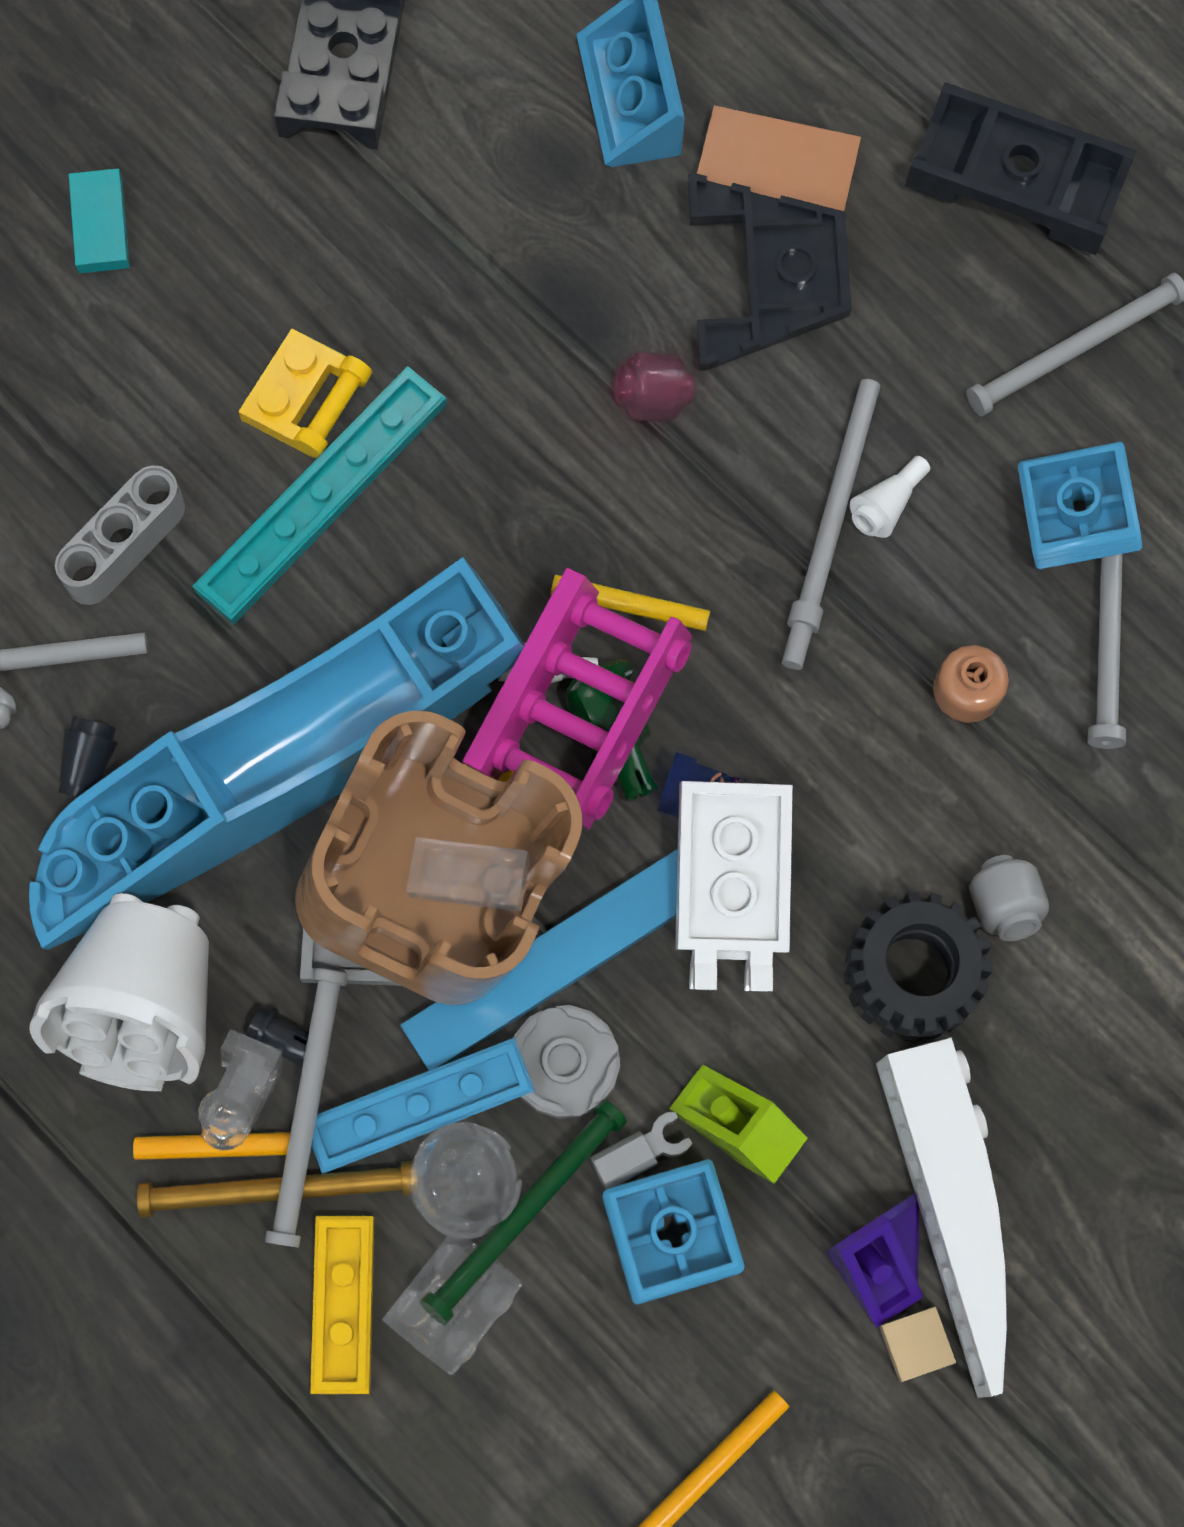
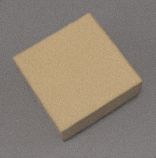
[879,1306,956,1382]

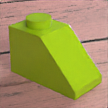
[669,1065,808,1184]

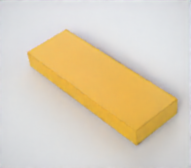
[310,1216,375,1394]

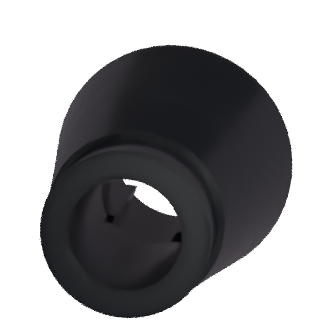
[58,717,118,797]

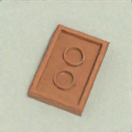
[697,105,861,211]

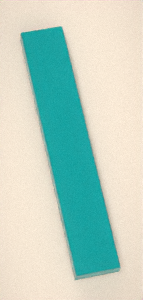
[192,366,447,625]

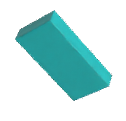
[68,168,130,274]

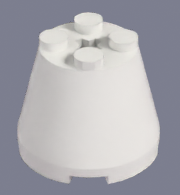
[29,893,209,1091]

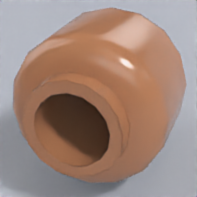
[933,645,1009,723]

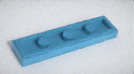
[312,1038,535,1174]

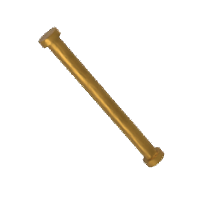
[137,1160,415,1218]

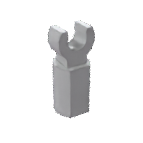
[589,1112,692,1190]

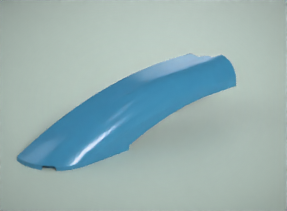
[29,557,525,950]

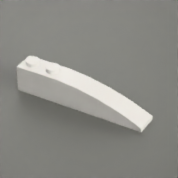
[876,1038,1007,1398]

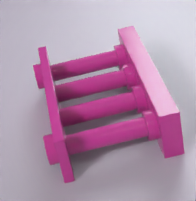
[462,568,692,830]

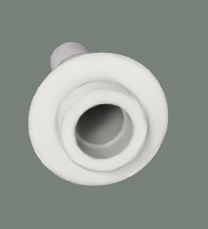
[850,456,930,538]

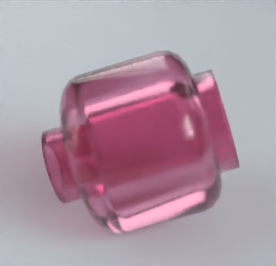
[614,352,695,422]

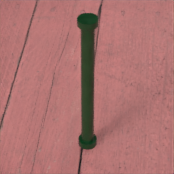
[420,1100,627,1326]

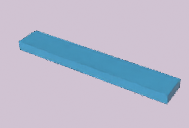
[400,849,678,1071]

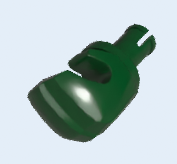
[565,660,658,802]

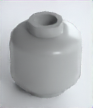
[969,855,1049,941]

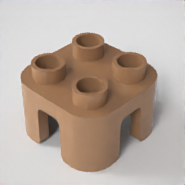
[295,711,582,1005]

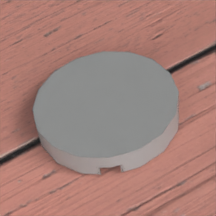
[514,1005,620,1119]

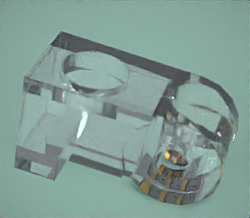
[198,1029,283,1151]

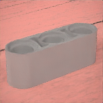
[55,465,185,605]

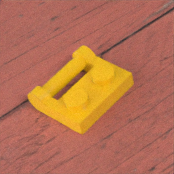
[238,329,373,458]

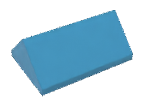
[576,0,685,167]

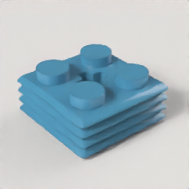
[1018,442,1142,569]
[602,1159,745,1304]

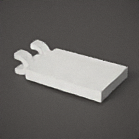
[675,781,793,991]

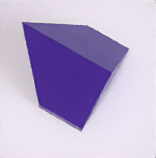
[826,1193,924,1328]

